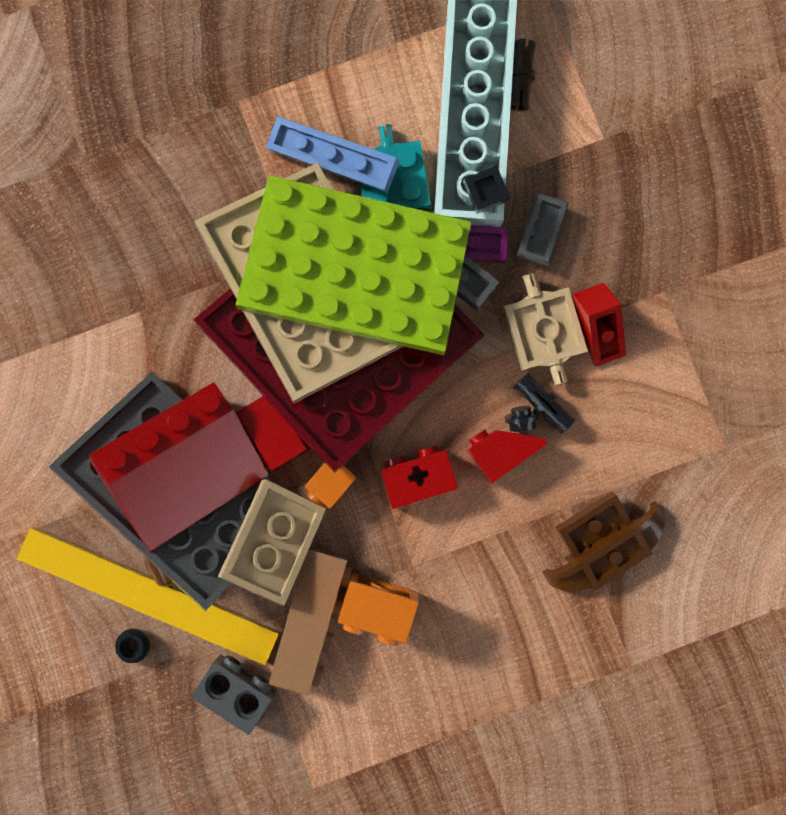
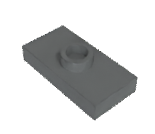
[516,192,569,268]

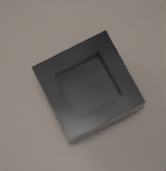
[463,166,510,214]

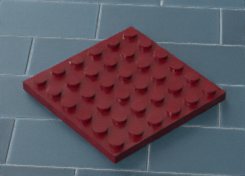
[193,191,485,474]

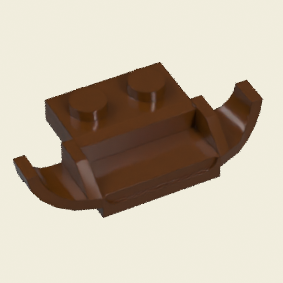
[542,492,665,591]

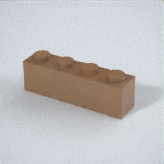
[268,546,353,696]

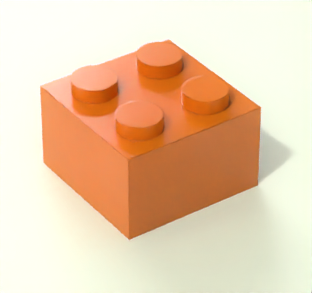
[337,572,419,646]

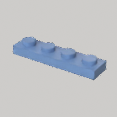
[266,116,400,193]

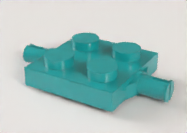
[360,124,431,210]

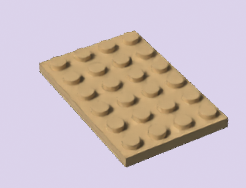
[195,163,404,404]

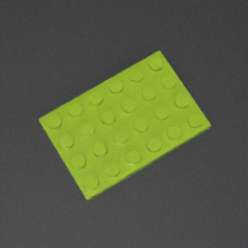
[236,175,471,355]

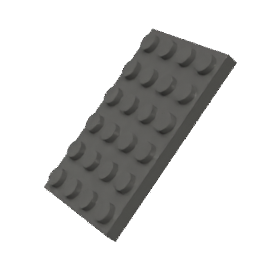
[49,372,275,612]

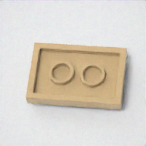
[218,479,326,606]

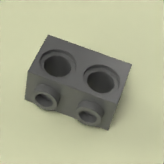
[191,654,276,735]

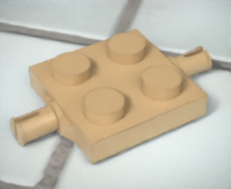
[503,273,588,386]

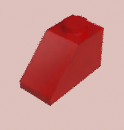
[573,283,627,367]
[466,429,548,484]

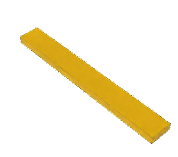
[16,527,280,666]

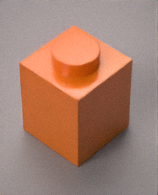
[304,463,358,509]

